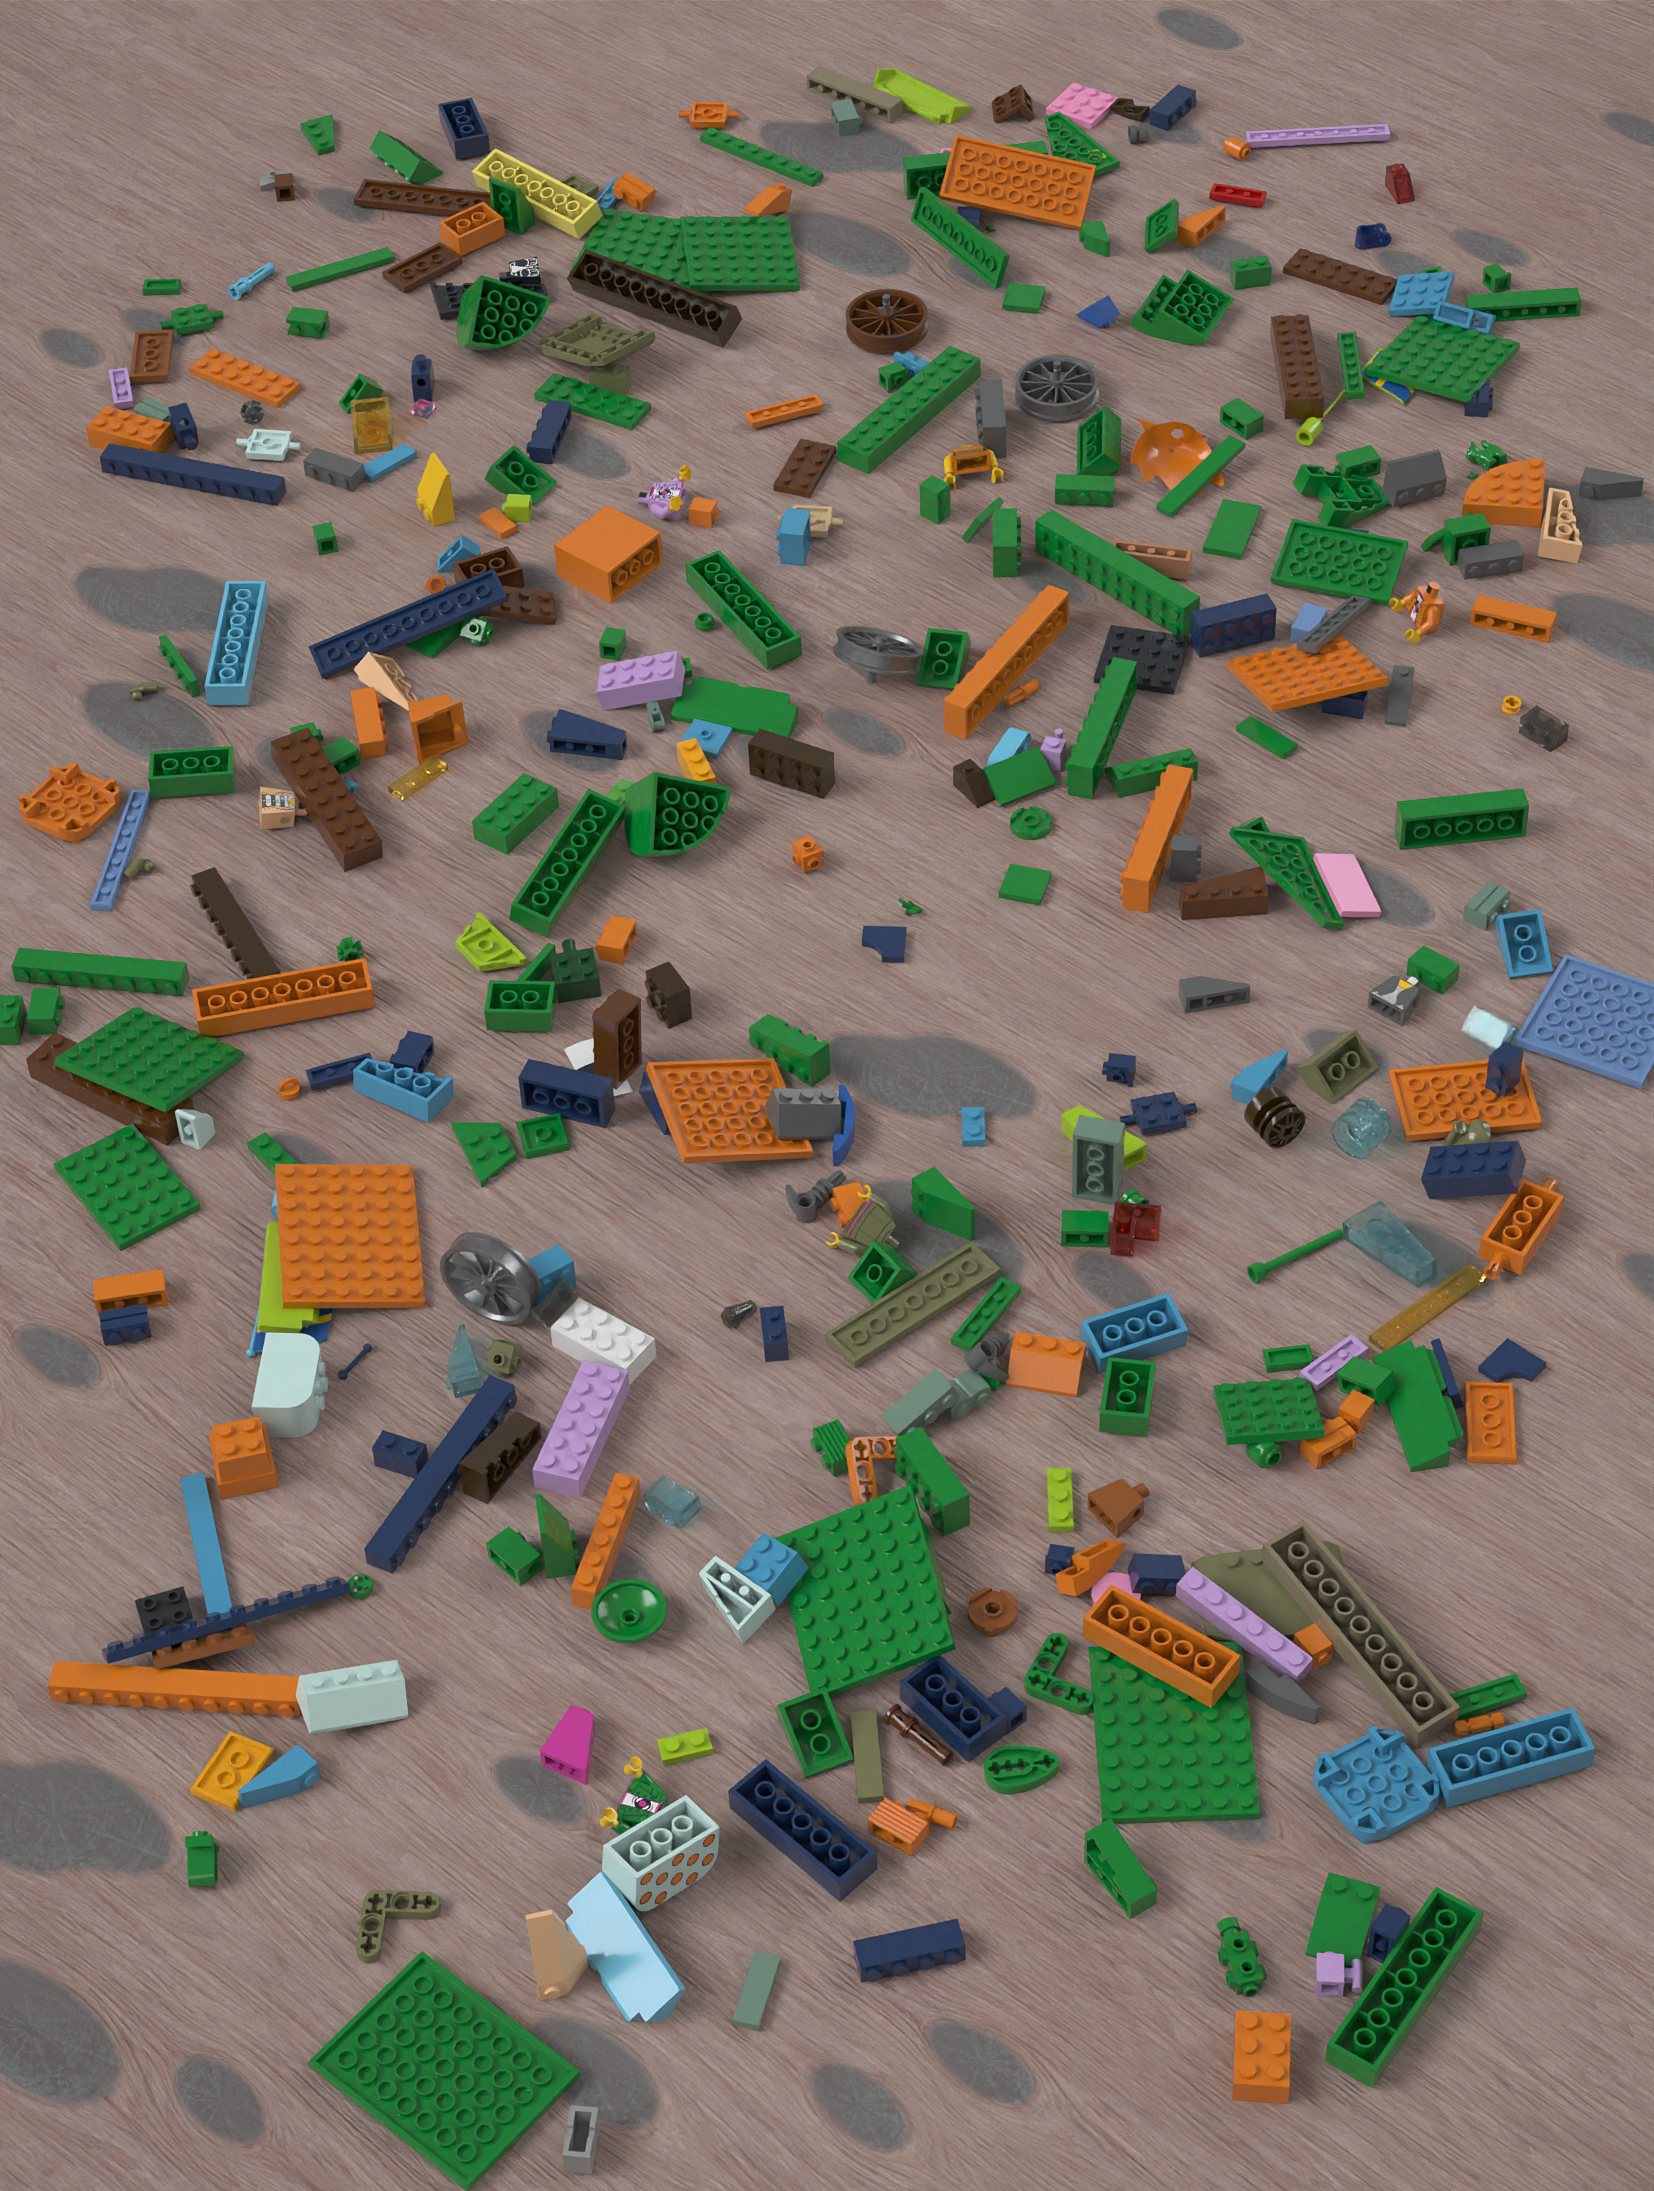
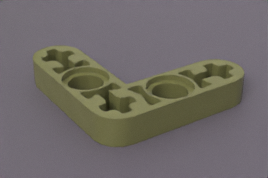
[356,1890,441,1964]

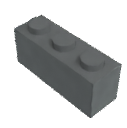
[303,448,366,492]
[1457,540,1524,580]

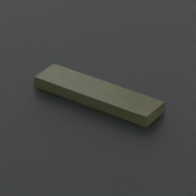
[850,1710,884,1803]

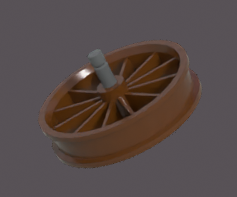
[846,289,928,353]

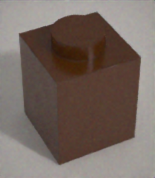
[275,173,295,202]

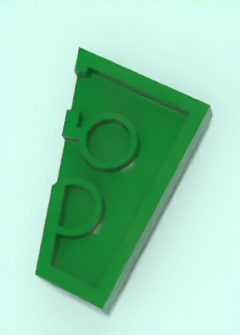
[300,114,335,156]

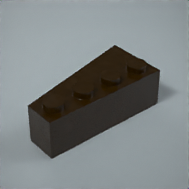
[459,1412,542,1505]

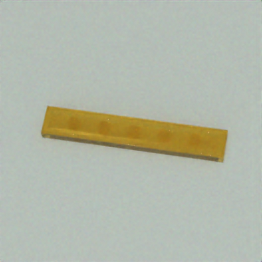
[1369,1263,1486,1352]

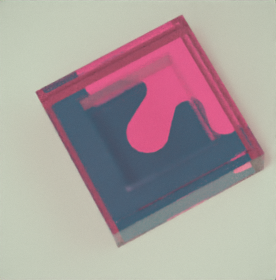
[410,399,437,419]

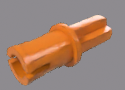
[1003,678,1040,707]
[906,1798,958,1830]

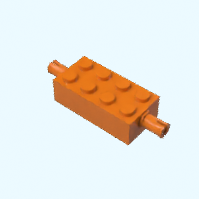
[1479,1177,1564,1280]

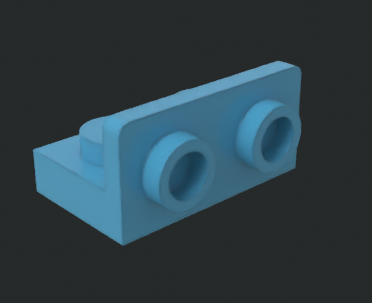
[893,351,930,378]

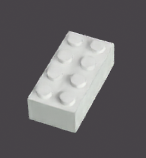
[550,1298,656,1384]

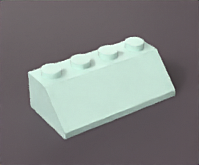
[295,1660,408,1735]

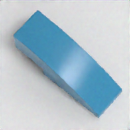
[1433,300,1496,334]

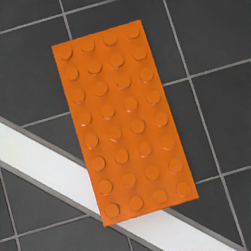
[939,134,1096,230]

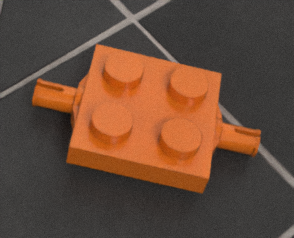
[679,102,739,129]

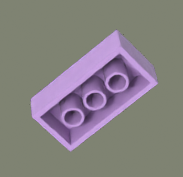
[596,651,685,710]

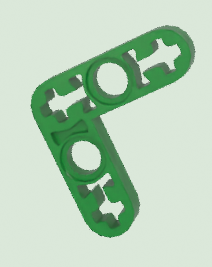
[1024,1633,1094,1715]

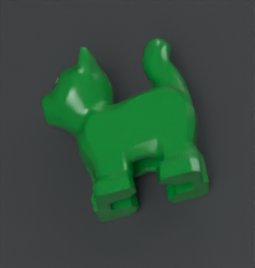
[1466,440,1507,472]

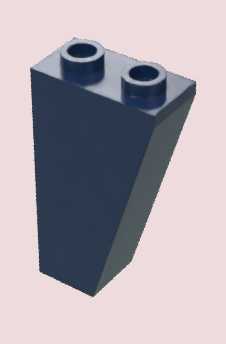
[546,709,627,760]

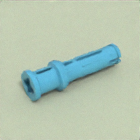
[227,262,275,300]

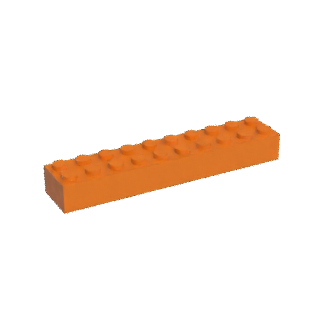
[943,585,1069,740]

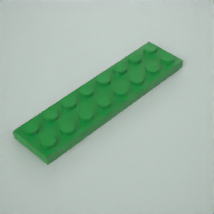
[911,187,1010,289]

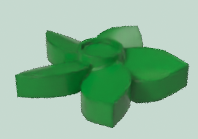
[898,898,923,915]

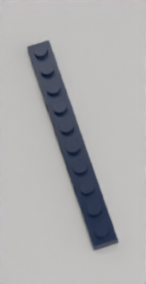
[101,1576,351,1664]

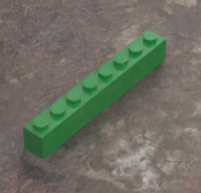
[11,948,190,996]

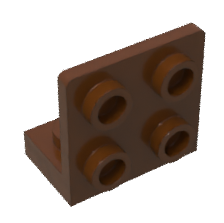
[992,84,1035,123]

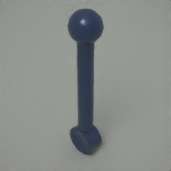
[338,1343,372,1380]

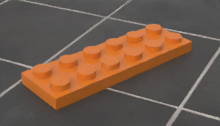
[189,348,301,408]

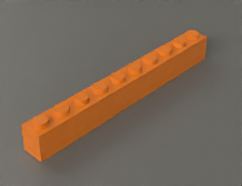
[48,1661,302,1717]

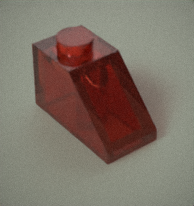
[1385,163,1415,204]

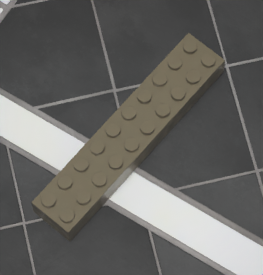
[1261,1520,1460,1747]

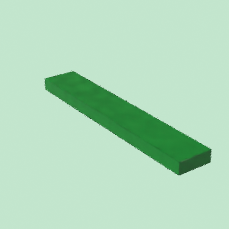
[286,247,395,292]
[1337,332,1365,400]
[1156,435,1245,518]

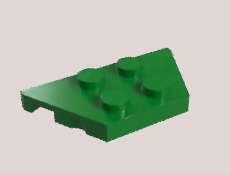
[451,1122,517,1188]

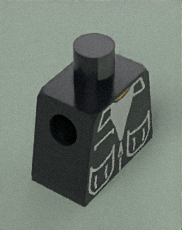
[499,256,541,287]

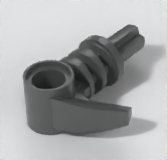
[786,1170,846,1223]
[964,1331,1010,1382]

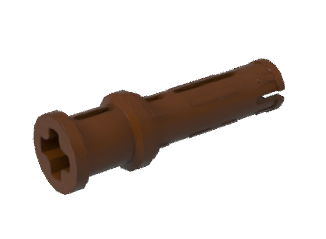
[884,1704,953,1766]

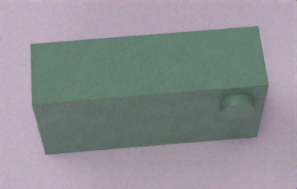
[1072,1115,1125,1206]

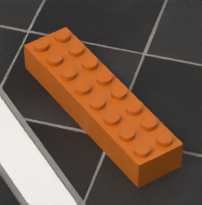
[1120,764,1193,913]
[192,958,375,1037]

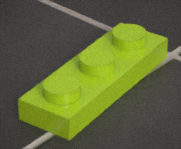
[1047,1467,1074,1533]

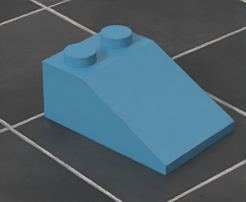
[1494,909,1553,978]

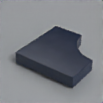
[862,926,907,963]
[1478,1338,1547,1383]

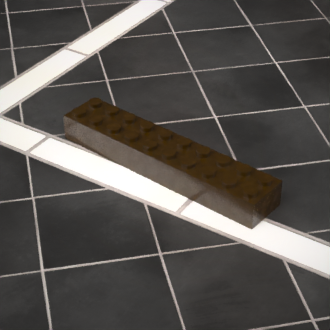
[567,249,742,348]

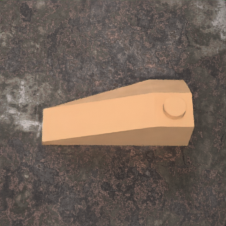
[354,652,418,711]
[525,1910,588,2000]

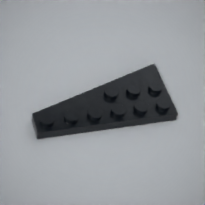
[430,282,548,320]

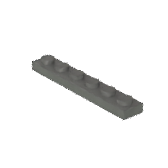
[1297,595,1371,654]

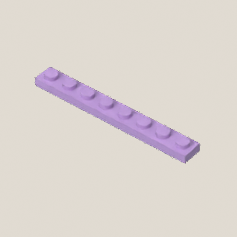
[1246,124,1390,148]

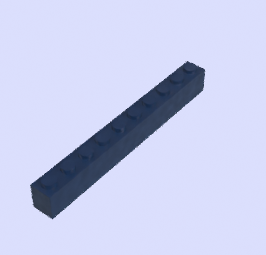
[100,443,287,506]
[364,1375,517,1574]

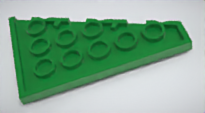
[1045,111,1120,178]

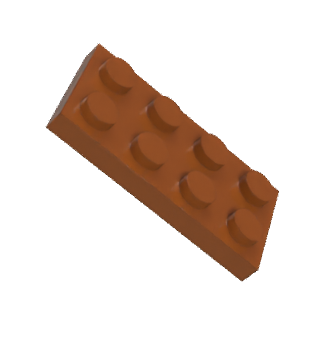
[130,330,174,383]
[151,1622,255,1670]

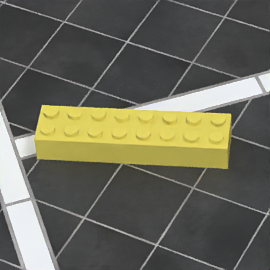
[472,148,602,239]

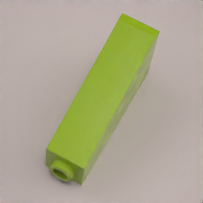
[1061,1105,1147,1171]

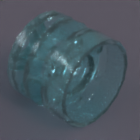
[1331,1097,1393,1159]

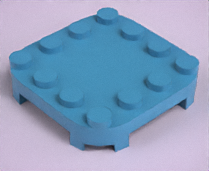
[1313,1725,1440,1844]

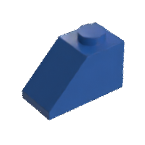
[1076,295,1120,328]

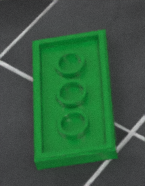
[1203,499,1261,559]

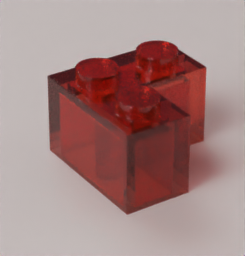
[1110,1202,1162,1257]

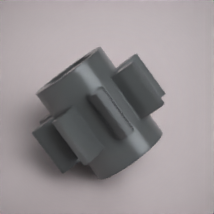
[240,400,264,425]

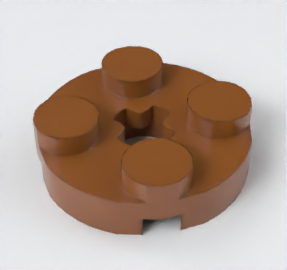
[968,1588,1018,1637]

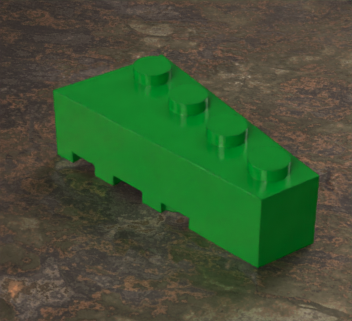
[749,1014,831,1088]

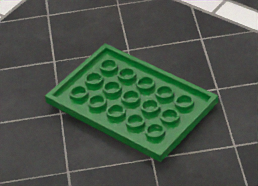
[1271,519,1408,606]
[53,1123,201,1251]

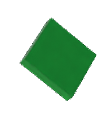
[1002,283,1046,314]
[962,497,1004,543]
[999,864,1052,905]
[516,1113,570,1159]

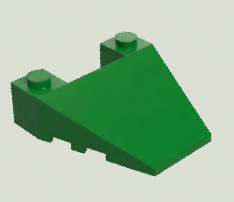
[1293,464,1391,528]

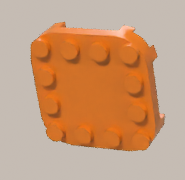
[19,762,122,844]

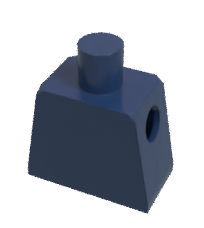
[411,354,435,403]
[168,402,199,450]

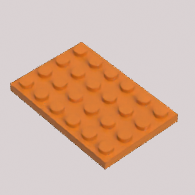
[1388,1059,1542,1142]

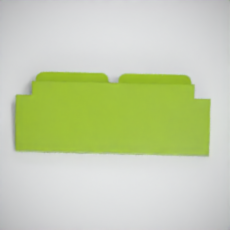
[873,68,972,125]
[257,1222,320,1333]

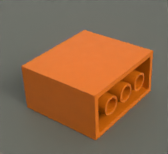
[554,505,663,604]

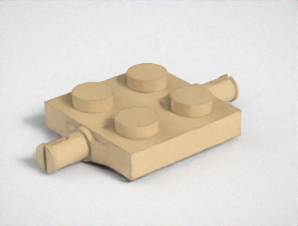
[777,505,844,538]

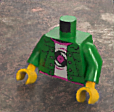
[599,1756,669,1835]

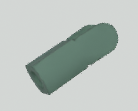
[646,700,665,732]

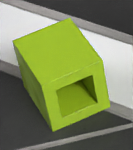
[502,494,533,523]

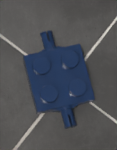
[1120,1092,1197,1135]

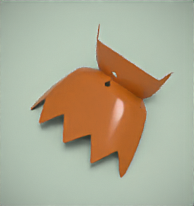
[1130,418,1224,495]

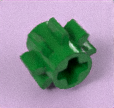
[336,937,364,962]

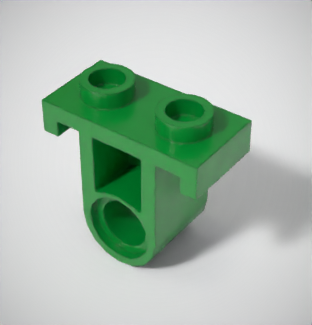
[185,1831,220,1887]

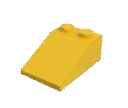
[416,452,455,527]

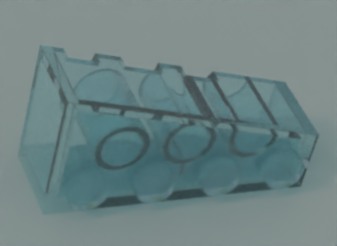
[1342,1200,1437,1288]

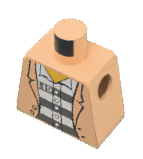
[258,787,307,829]

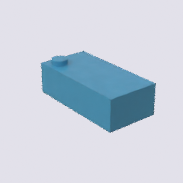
[1080,1293,1188,1374]

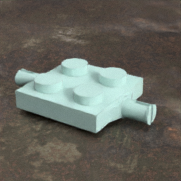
[236,429,301,461]

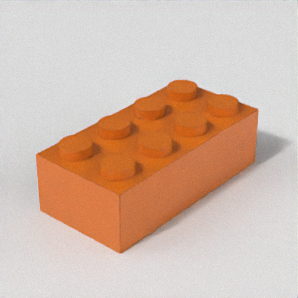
[86,406,174,454]

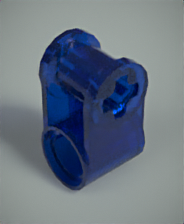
[1355,223,1392,250]

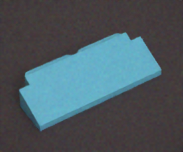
[565,1872,686,2022]

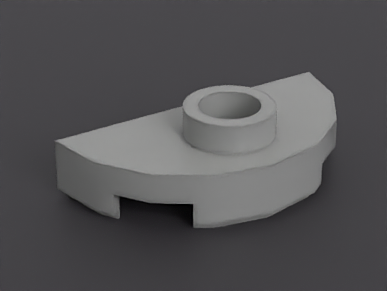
[259,170,294,191]

